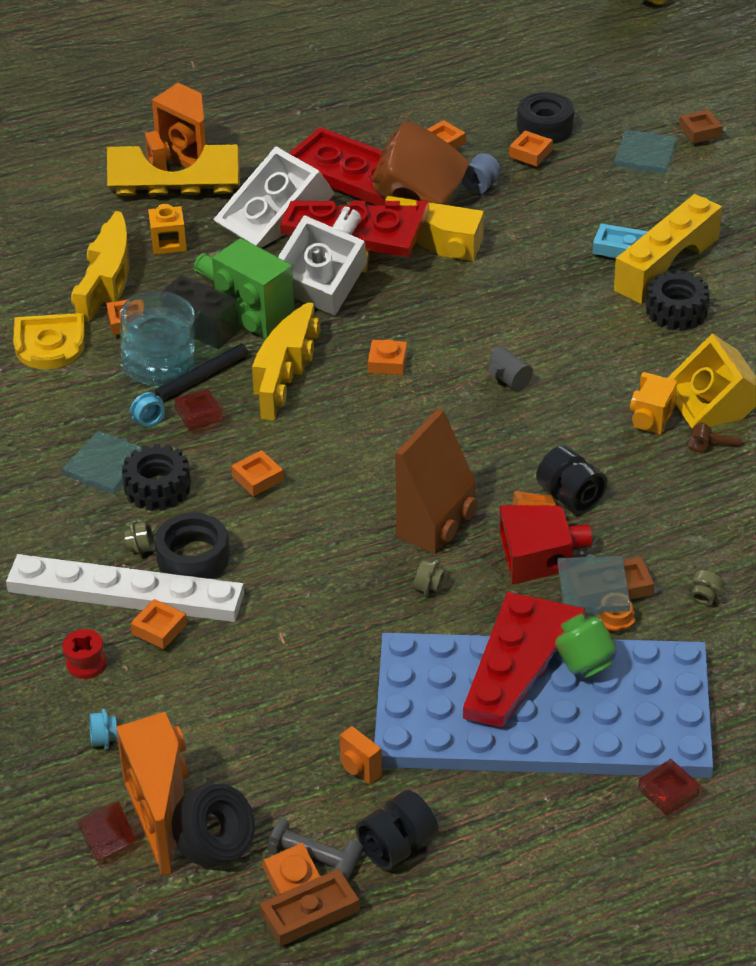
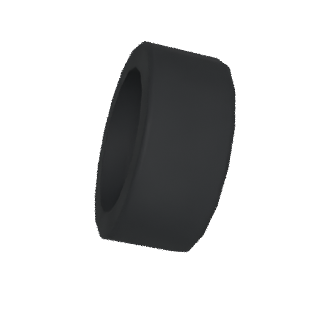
[155,513,230,579]

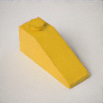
[385,196,484,262]

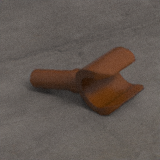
[688,423,742,452]

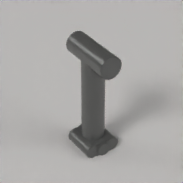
[267,818,364,881]

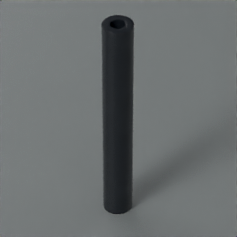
[155,343,248,401]

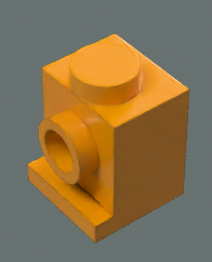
[148,204,187,255]
[630,372,678,435]

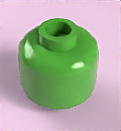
[555,613,616,678]

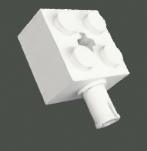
[278,207,367,316]

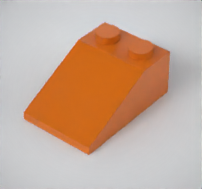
[116,712,189,876]

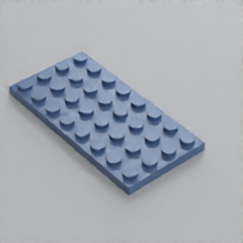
[374,633,713,778]

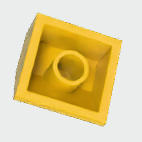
[668,333,756,429]

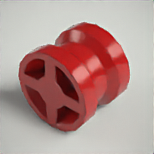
[62,629,107,679]

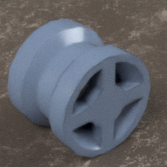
[461,153,501,194]

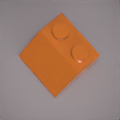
[152,83,206,168]

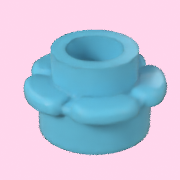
[130,392,165,427]
[89,709,117,750]

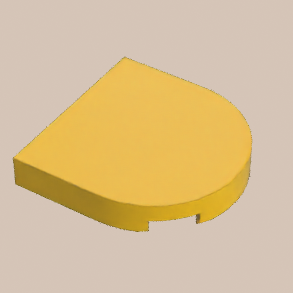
[13,313,85,370]

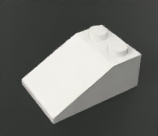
[213,146,335,248]

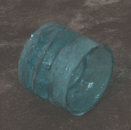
[120,292,195,385]

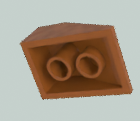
[395,408,478,554]

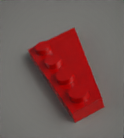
[280,201,429,258]
[463,592,585,728]

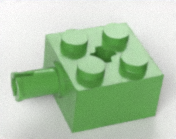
[194,238,295,339]

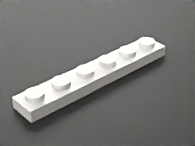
[6,554,244,622]

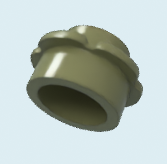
[125,520,155,557]
[413,559,445,597]
[686,570,724,606]

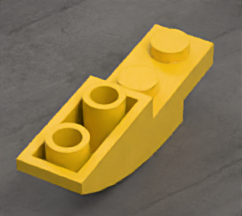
[71,211,130,323]
[252,303,320,420]

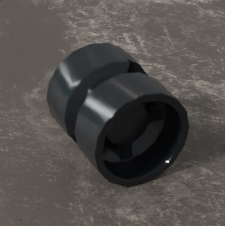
[536,445,608,514]
[356,790,439,870]

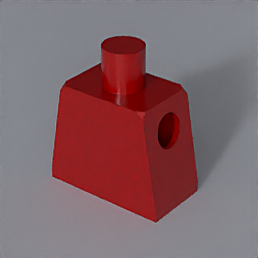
[499,505,592,584]

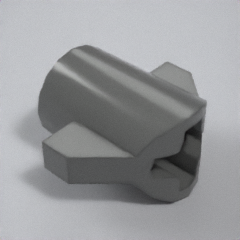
[486,345,533,391]

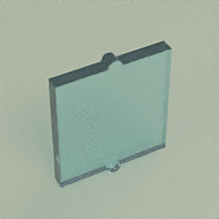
[613,129,677,174]
[62,431,141,494]
[557,554,630,615]

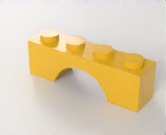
[107,144,240,196]
[614,194,722,304]

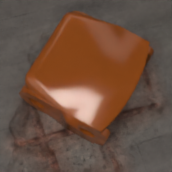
[372,121,469,205]

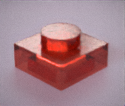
[174,388,223,431]
[638,759,700,816]
[76,801,136,860]

